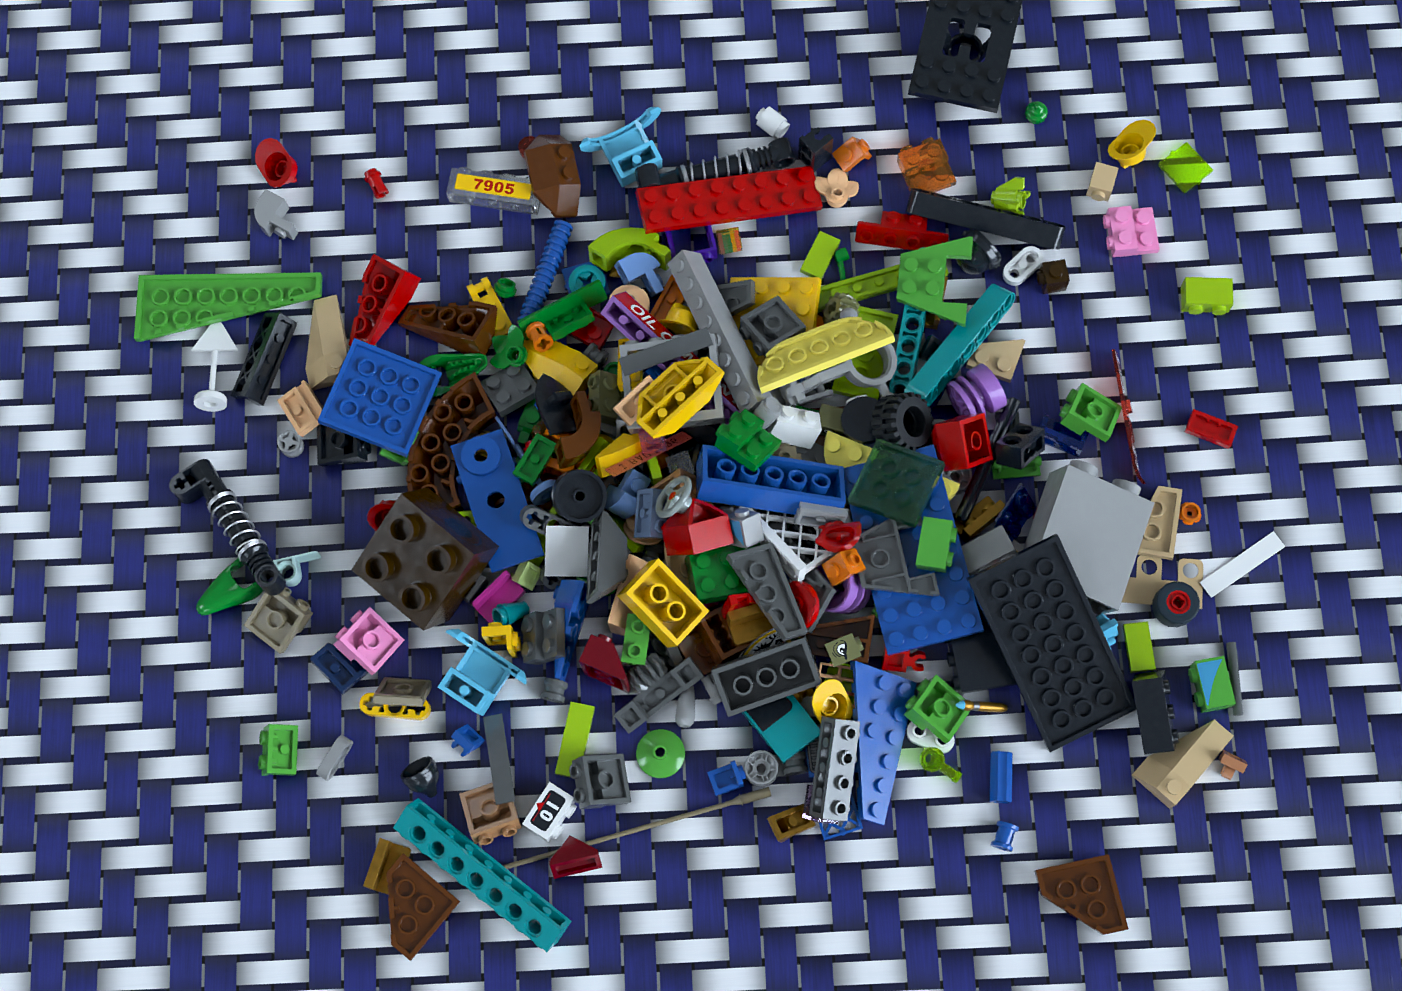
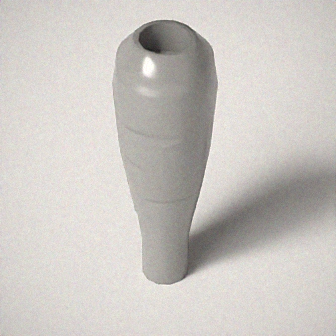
[675,685,695,728]

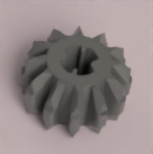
[626,653,668,692]

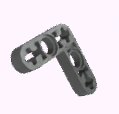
[519,505,579,589]

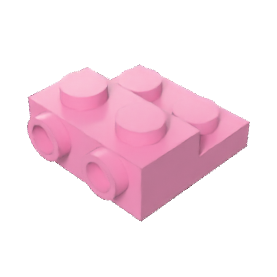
[1103,206,1160,258]
[333,607,404,675]

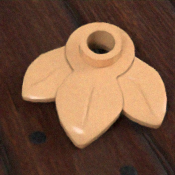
[814,168,859,208]

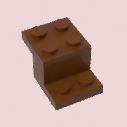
[677,606,753,677]

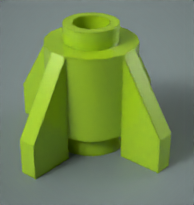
[991,177,1030,215]

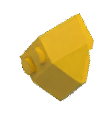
[636,357,725,439]

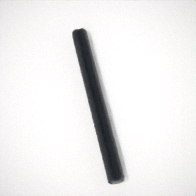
[955,397,1021,523]

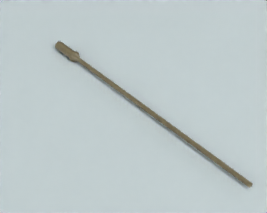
[502,787,771,869]

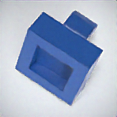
[451,724,485,757]

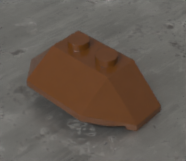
[524,135,581,218]

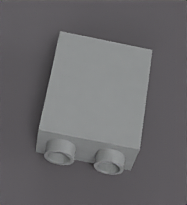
[1023,460,1154,615]

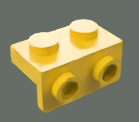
[481,622,521,658]

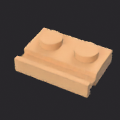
[277,380,323,437]

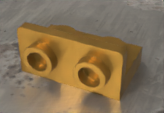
[955,496,1007,543]

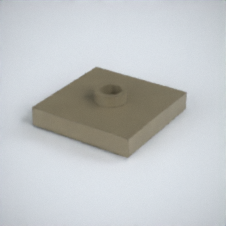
[373,677,432,707]

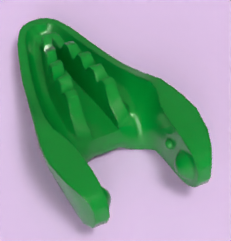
[419,353,488,399]
[196,559,268,615]

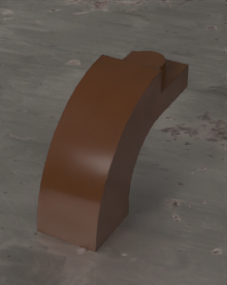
[554,390,601,469]

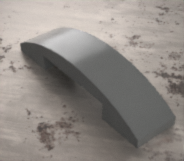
[614,656,705,734]

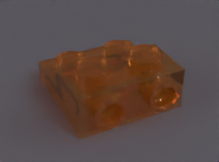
[897,137,956,192]

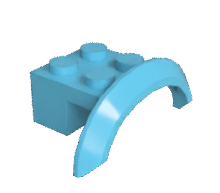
[579,107,662,187]
[438,629,527,716]

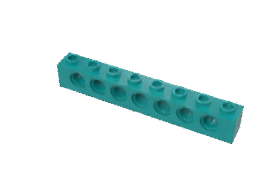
[393,798,572,952]

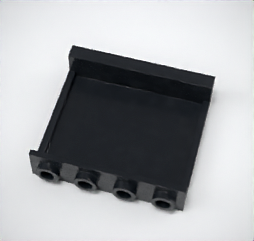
[944,595,1017,696]

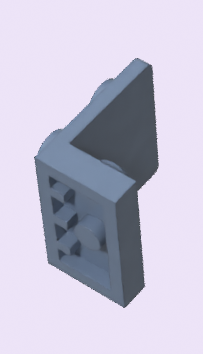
[634,488,670,539]

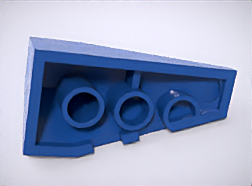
[553,580,589,682]

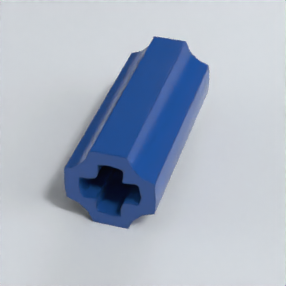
[990,751,1013,804]

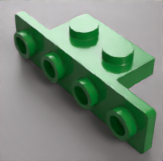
[517,279,607,341]

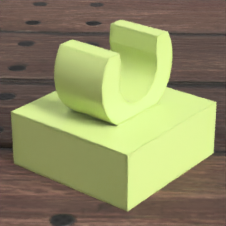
[510,561,542,591]

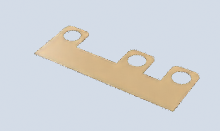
[1122,555,1203,609]

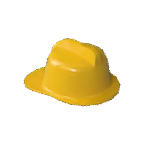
[1108,120,1156,169]
[659,303,698,335]
[812,679,853,724]

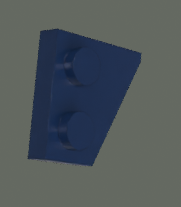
[310,643,368,695]

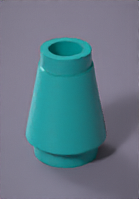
[492,601,529,625]

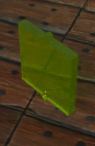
[1158,142,1213,194]

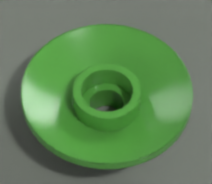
[636,729,685,778]

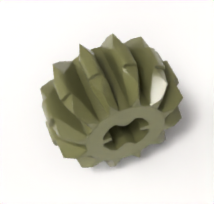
[822,292,860,324]

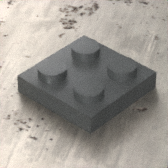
[480,365,537,418]

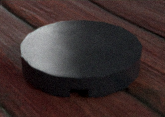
[841,396,879,444]

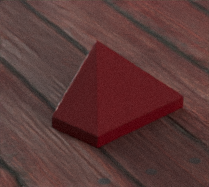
[549,835,603,879]

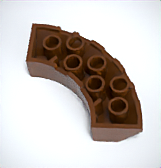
[406,372,496,512]

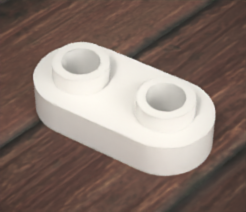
[1002,246,1043,286]
[906,722,955,754]

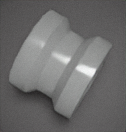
[277,430,304,458]

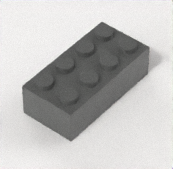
[711,635,822,717]

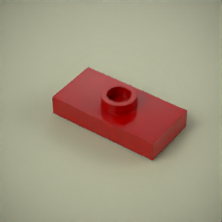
[1184,409,1238,449]

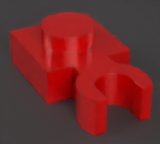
[881,646,926,673]

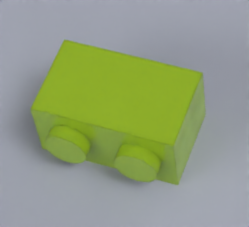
[1181,277,1233,315]

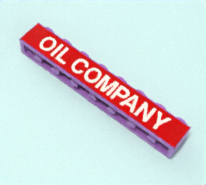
[601,291,740,425]

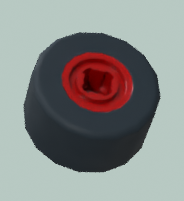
[1152,581,1200,628]

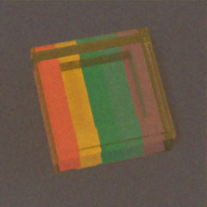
[716,227,742,255]

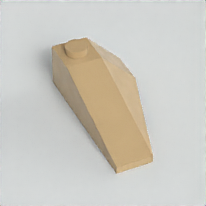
[305,295,349,390]
[1132,719,1233,809]

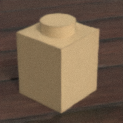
[1086,162,1119,202]

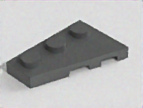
[697,279,755,330]

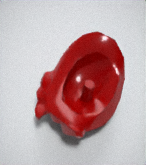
[815,521,862,553]

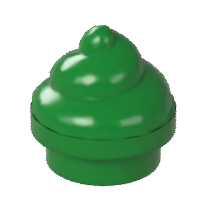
[1025,101,1048,124]

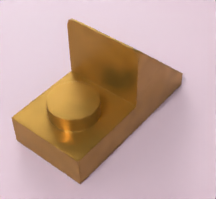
[767,803,816,843]

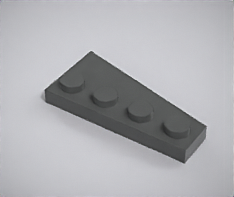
[726,542,808,641]

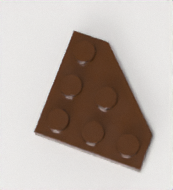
[387,853,461,961]
[1034,854,1129,935]

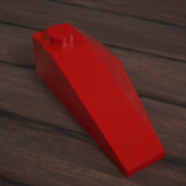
[348,254,421,346]

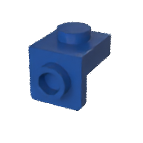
[707,760,746,796]

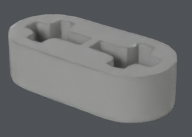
[316,735,353,781]

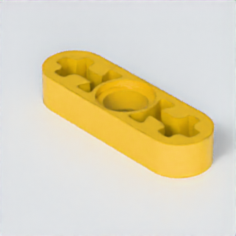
[359,693,431,721]

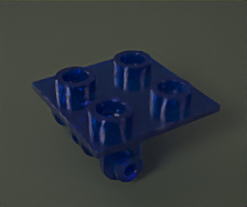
[994,482,1036,542]

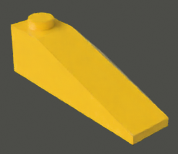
[517,339,598,396]

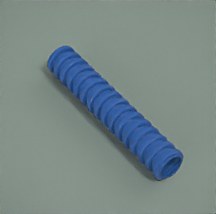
[517,220,573,321]

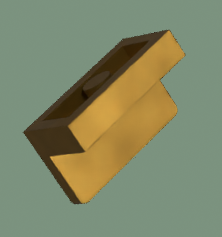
[726,603,773,646]
[363,838,411,895]

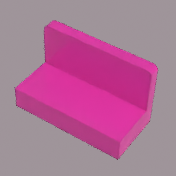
[471,570,526,623]

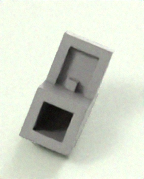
[254,189,298,240]

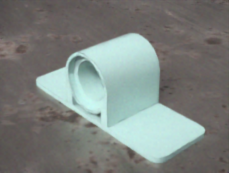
[273,551,321,587]

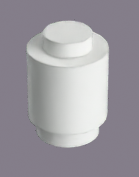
[756,106,790,138]

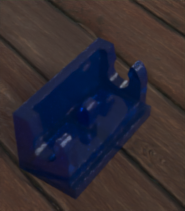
[1040,414,1089,457]

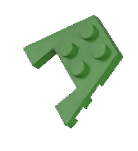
[896,236,973,327]

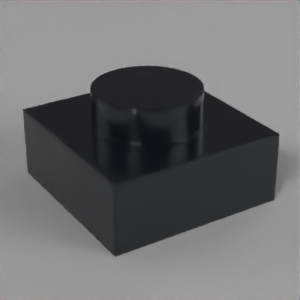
[919,335,943,361]

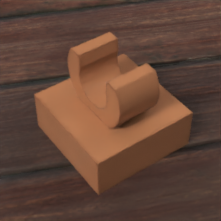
[1218,750,1248,780]

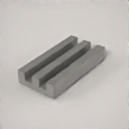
[794,502,848,528]

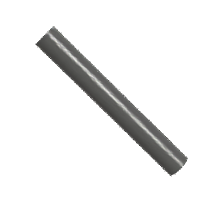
[1226,642,1243,716]

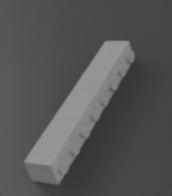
[668,250,772,413]

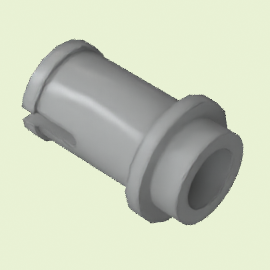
[701,673,722,705]

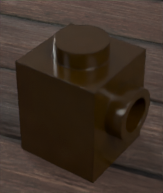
[1037,259,1070,294]

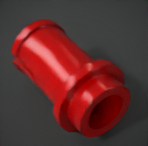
[364,168,389,199]

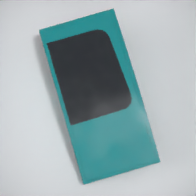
[742,695,820,764]

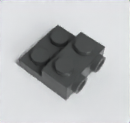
[739,295,806,357]
[521,607,565,665]
[569,754,631,809]

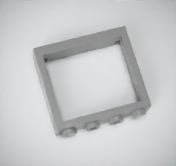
[619,332,725,434]

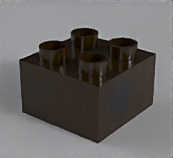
[351,487,499,631]

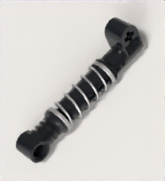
[635,137,796,188]
[169,459,286,596]

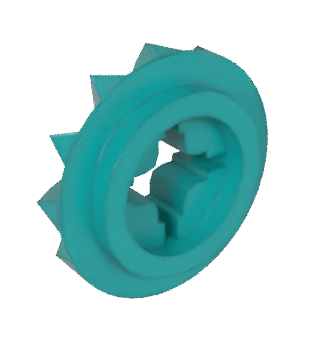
[569,265,606,293]

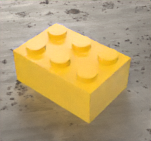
[617,558,709,648]

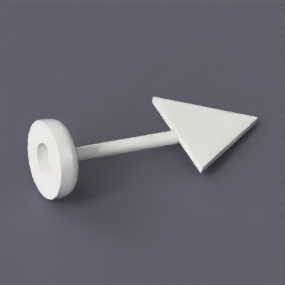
[191,322,238,412]

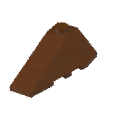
[398,301,497,355]

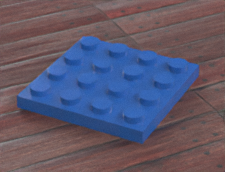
[318,338,442,457]

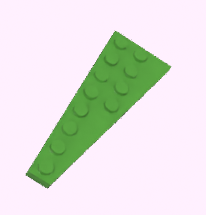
[134,272,323,342]

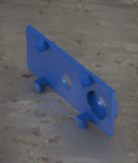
[450,429,545,573]

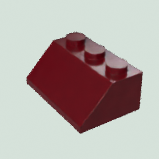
[579,634,631,694]

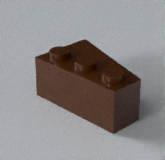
[806,615,875,664]

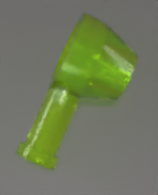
[919,747,962,783]

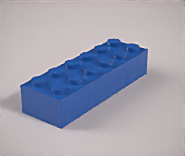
[696,444,846,515]

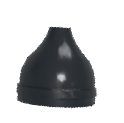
[400,756,439,798]

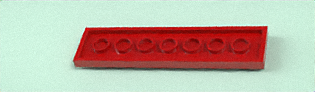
[635,166,823,234]

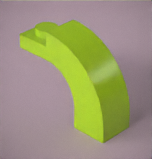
[588,227,671,272]

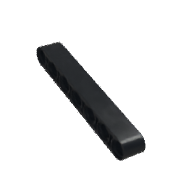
[906,188,1066,250]

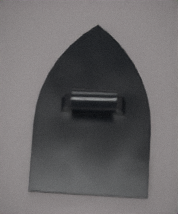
[535,373,576,436]

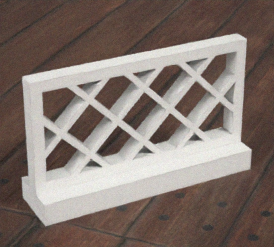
[736,506,839,581]

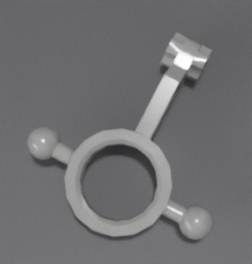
[778,307,897,407]

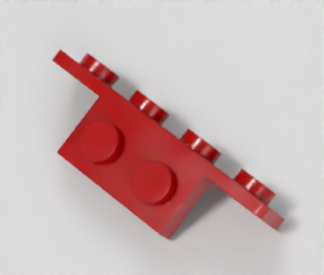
[855,211,949,250]

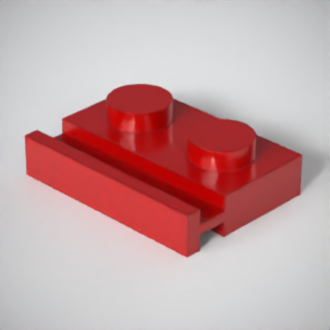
[568,308,615,350]

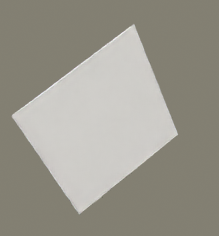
[544,526,589,577]

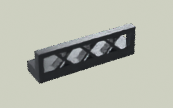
[230,312,297,406]

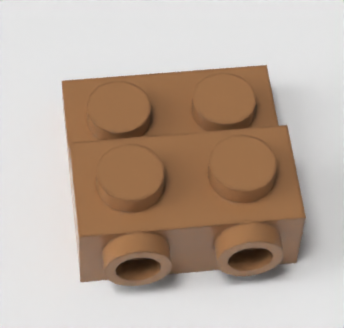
[459,782,522,845]

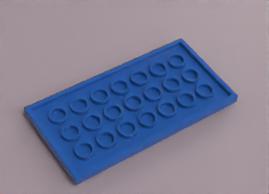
[844,445,984,656]

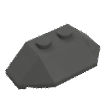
[586,510,629,604]

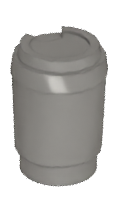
[753,397,782,429]

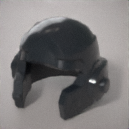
[956,229,1002,275]

